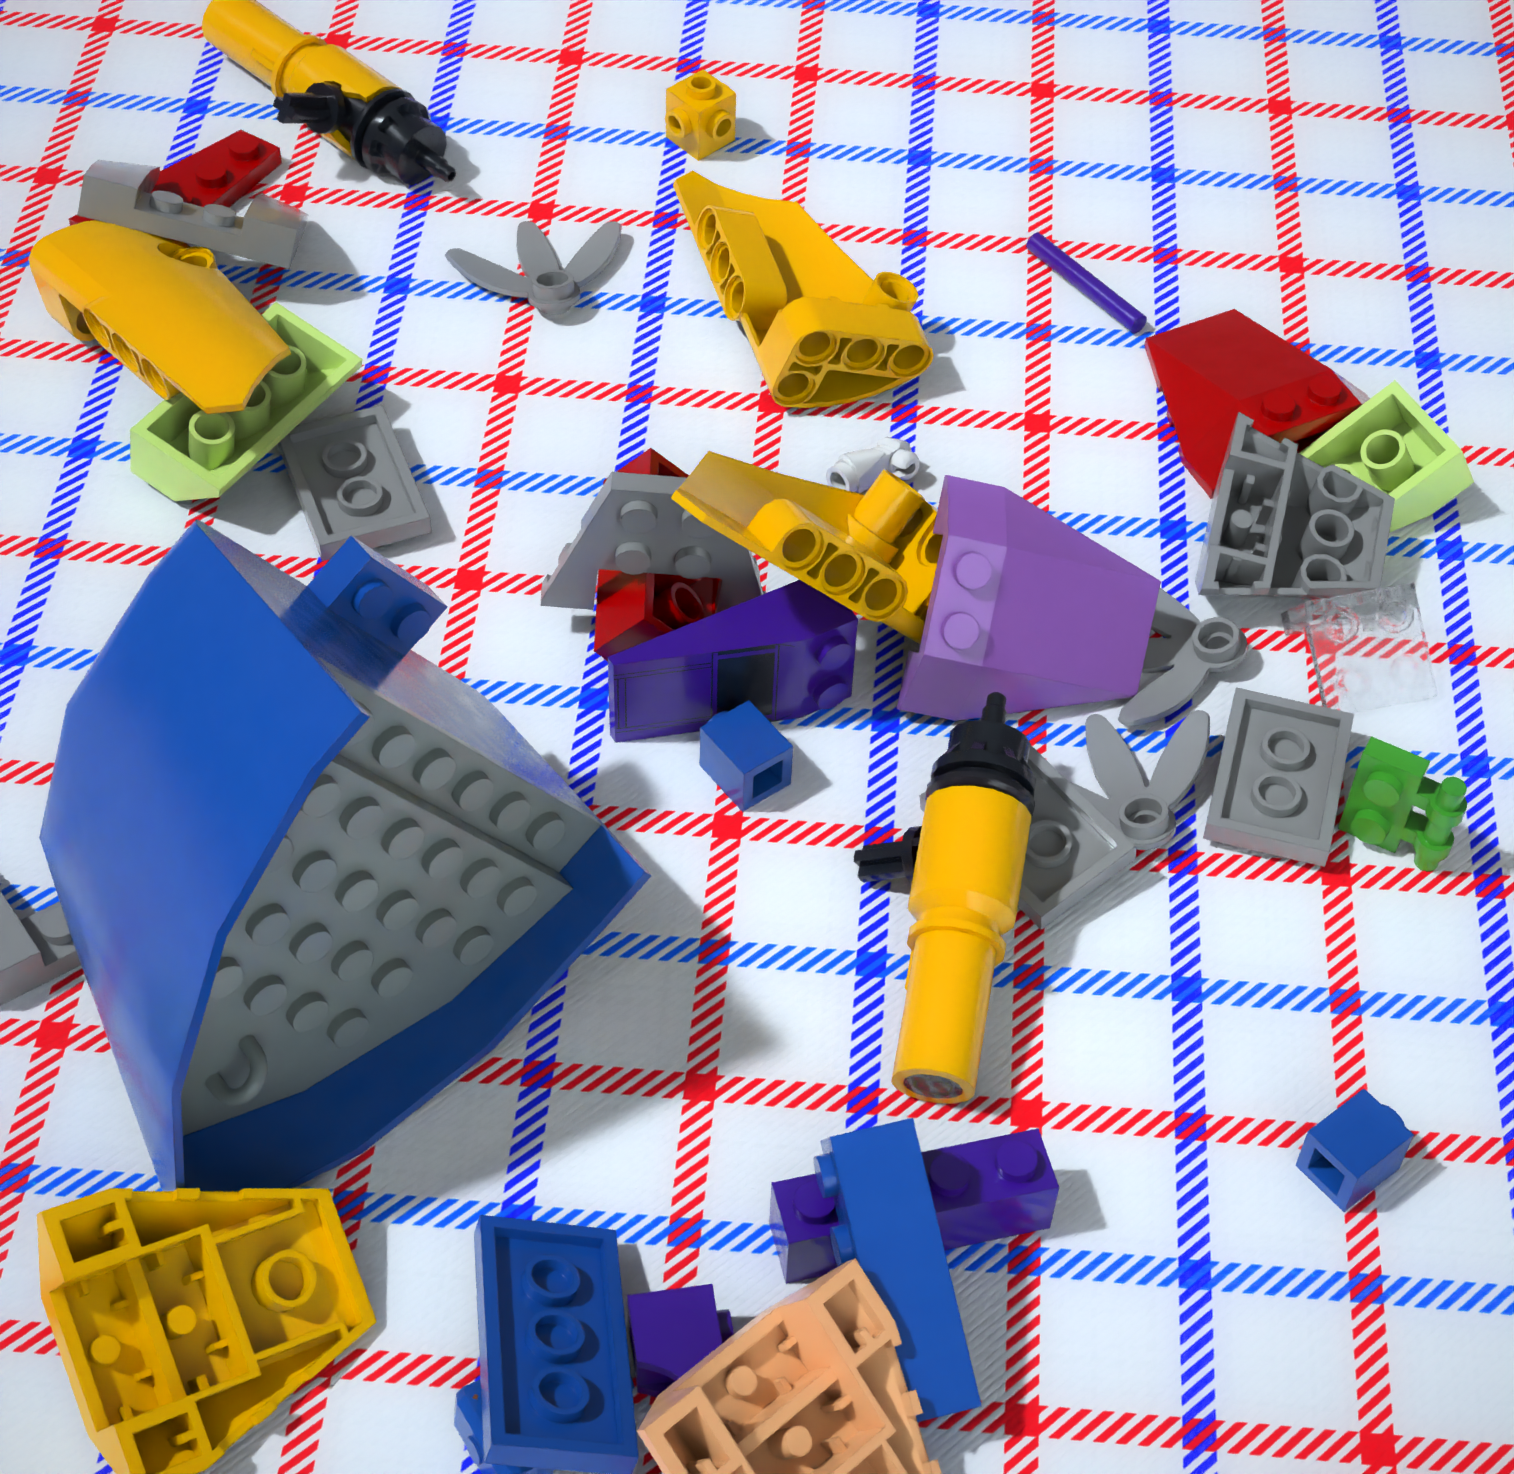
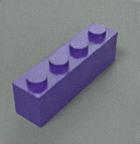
[769,1128,1059,1284]

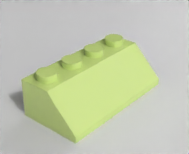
[130,302,363,501]

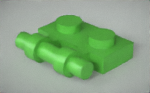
[1338,736,1467,872]

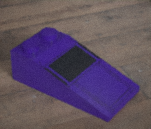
[608,580,858,743]

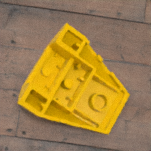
[37,1188,377,1474]

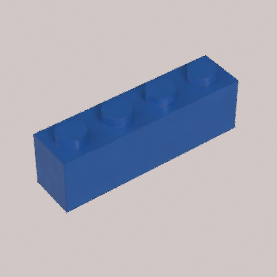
[814,1118,982,1422]

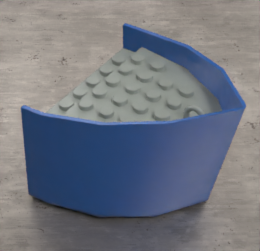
[39,520,651,1191]

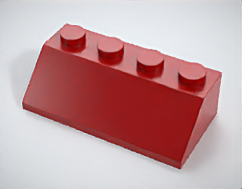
[594,448,719,662]

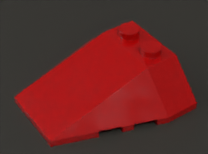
[1144,309,1370,499]

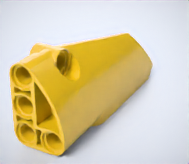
[673,171,934,408]
[29,220,291,414]
[671,451,943,644]

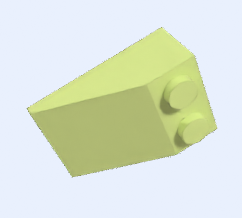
[1299,380,1474,533]

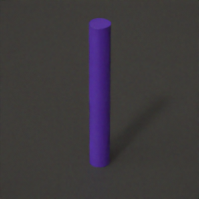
[1026,232,1147,333]

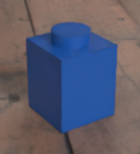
[699,700,793,812]
[1295,1089,1414,1212]

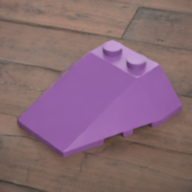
[896,475,1161,721]

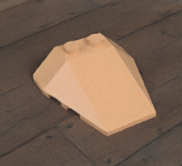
[637,1259,942,1474]

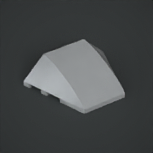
[1195,412,1395,599]

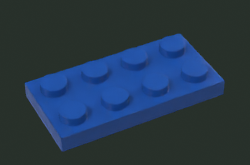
[474,1215,639,1474]

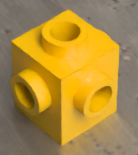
[665,69,736,161]

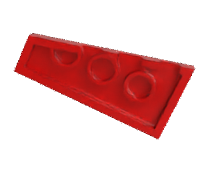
[69,130,282,226]

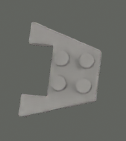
[541,472,766,614]

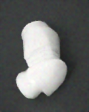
[826,437,919,493]

